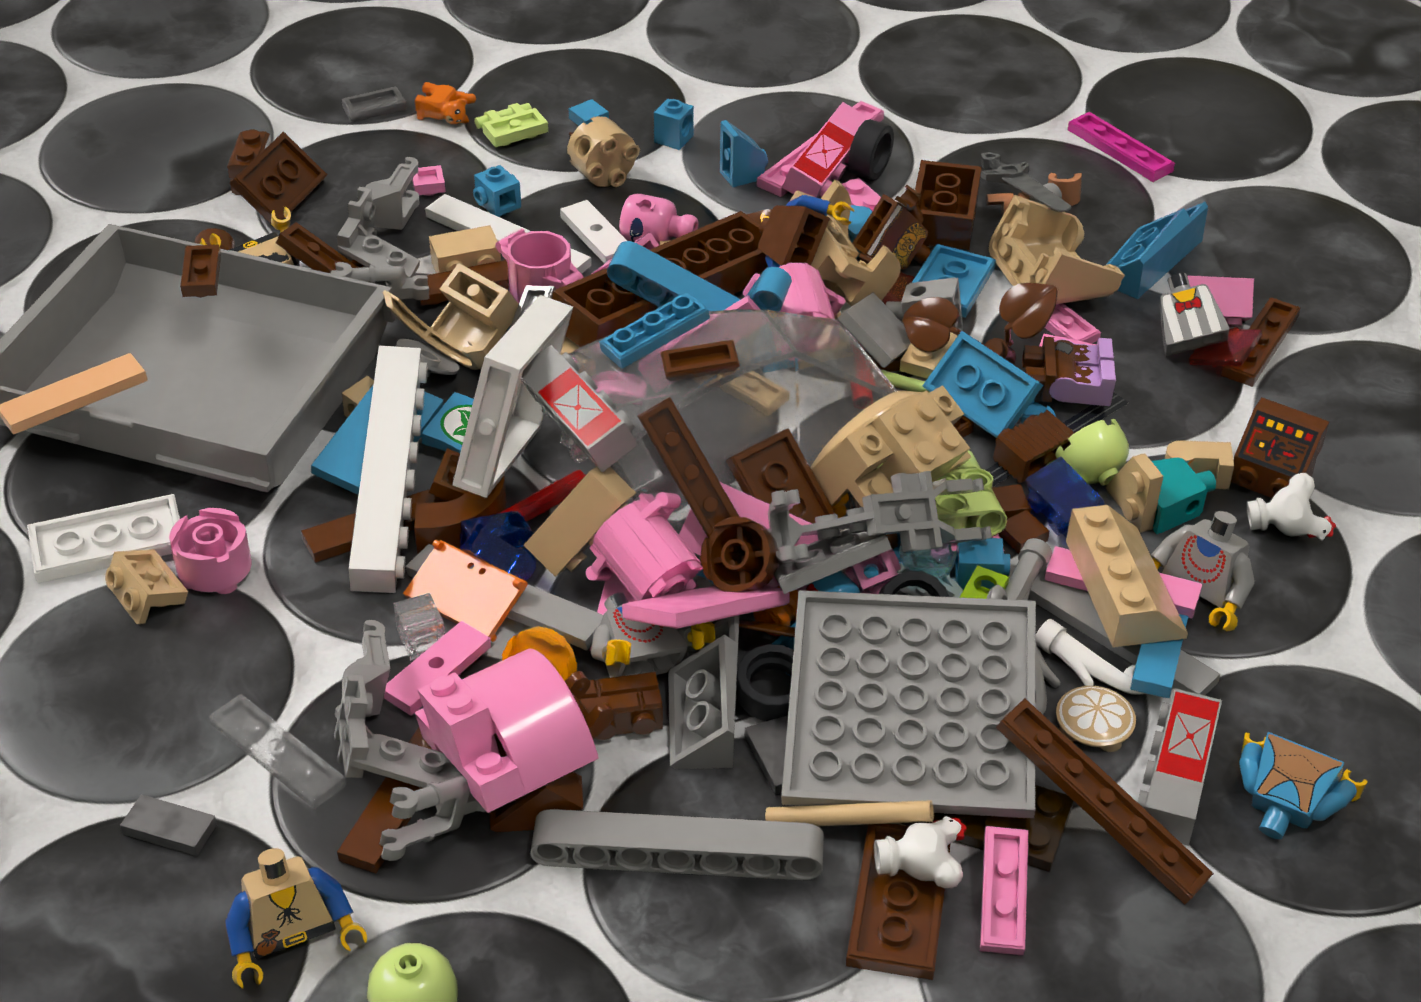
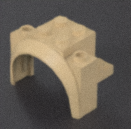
[810,386,971,507]

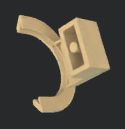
[383,263,519,370]

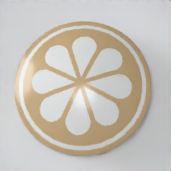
[1056,686,1136,752]

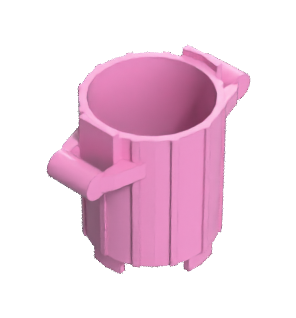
[495,229,584,304]
[743,262,845,363]
[586,492,703,601]

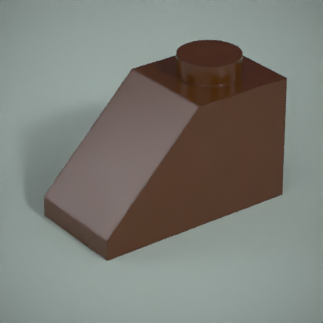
[490,772,583,832]

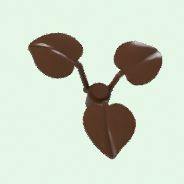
[902,283,1058,365]

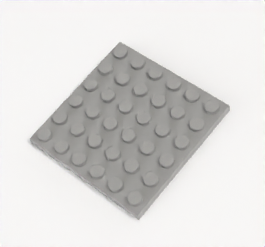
[781,590,1036,818]

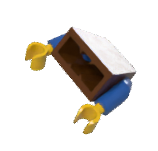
[758,195,855,268]

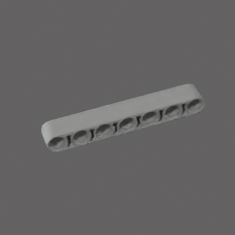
[530,809,824,880]

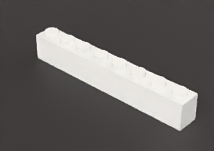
[349,346,428,593]

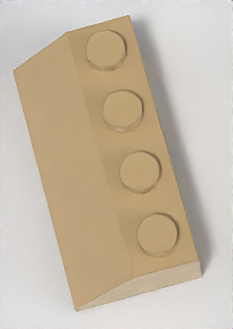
[1066,505,1188,648]

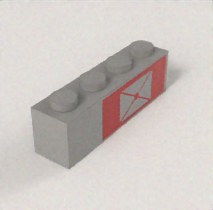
[521,344,638,472]
[1138,688,1222,846]

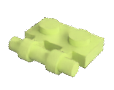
[474,103,548,147]

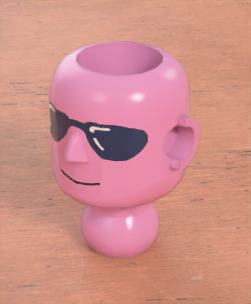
[619,194,699,244]

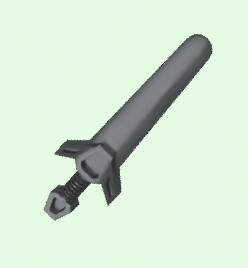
[981,152,1072,212]

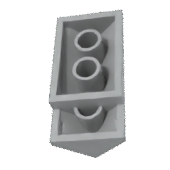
[668,615,739,769]

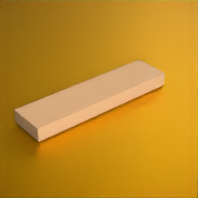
[0,353,148,435]

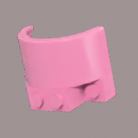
[415,649,598,813]

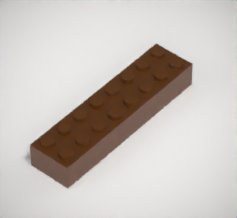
[552,211,768,358]

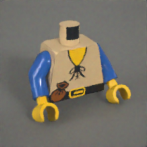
[225,848,367,988]

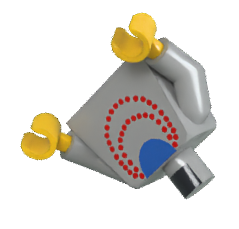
[1151,511,1255,631]
[591,593,715,678]

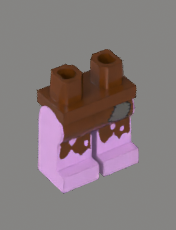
[1022,336,1116,406]

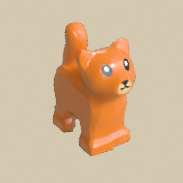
[415,82,476,125]

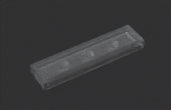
[209,694,346,810]

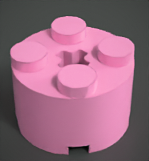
[169,508,252,594]

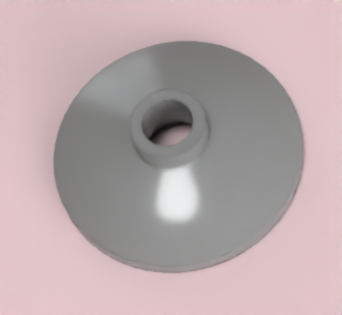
[396,339,459,377]

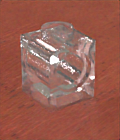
[393,593,445,661]

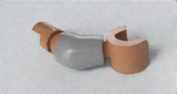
[986,172,1082,216]

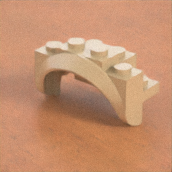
[790,179,901,306]

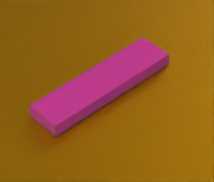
[1068,112,1175,182]

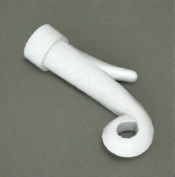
[1036,619,1146,695]

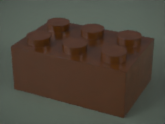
[915,160,982,250]

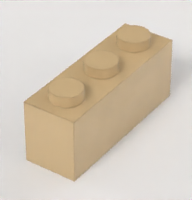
[524,467,636,577]

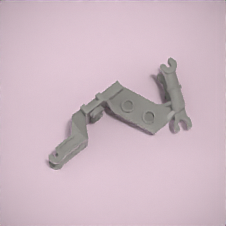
[331,157,429,305]
[768,471,992,565]
[334,620,486,861]

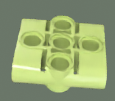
[877,450,1007,536]

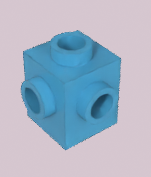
[473,165,521,217]

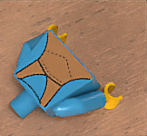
[1239,732,1368,839]

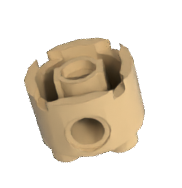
[567,116,640,187]

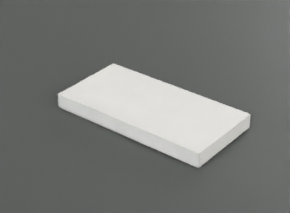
[27,494,180,583]

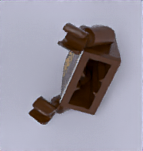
[852,185,930,269]

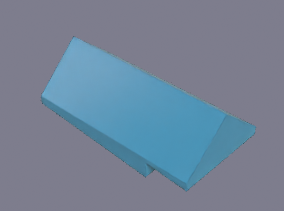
[1107,202,1208,299]

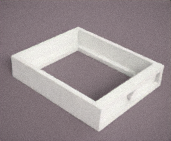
[452,295,573,498]

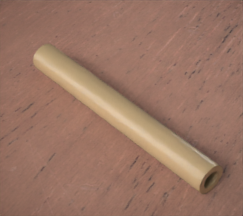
[765,800,934,826]

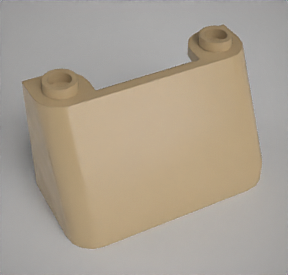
[989,195,1125,304]

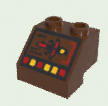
[1230,397,1329,498]

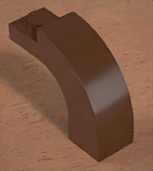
[414,476,507,554]

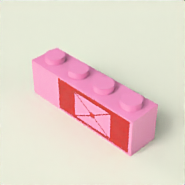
[782,102,872,198]

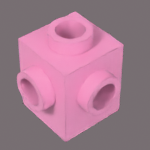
[843,549,901,594]

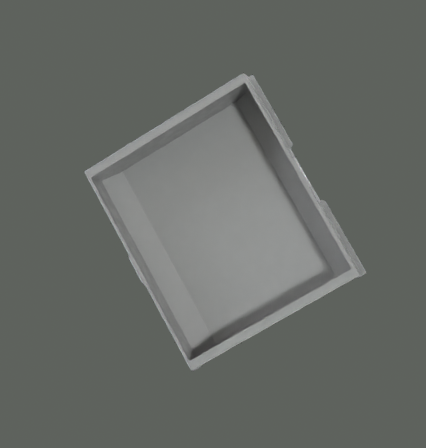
[0,224,396,492]

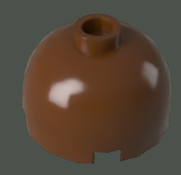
[700,517,779,592]

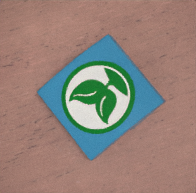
[421,392,474,453]

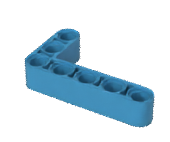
[607,241,792,350]

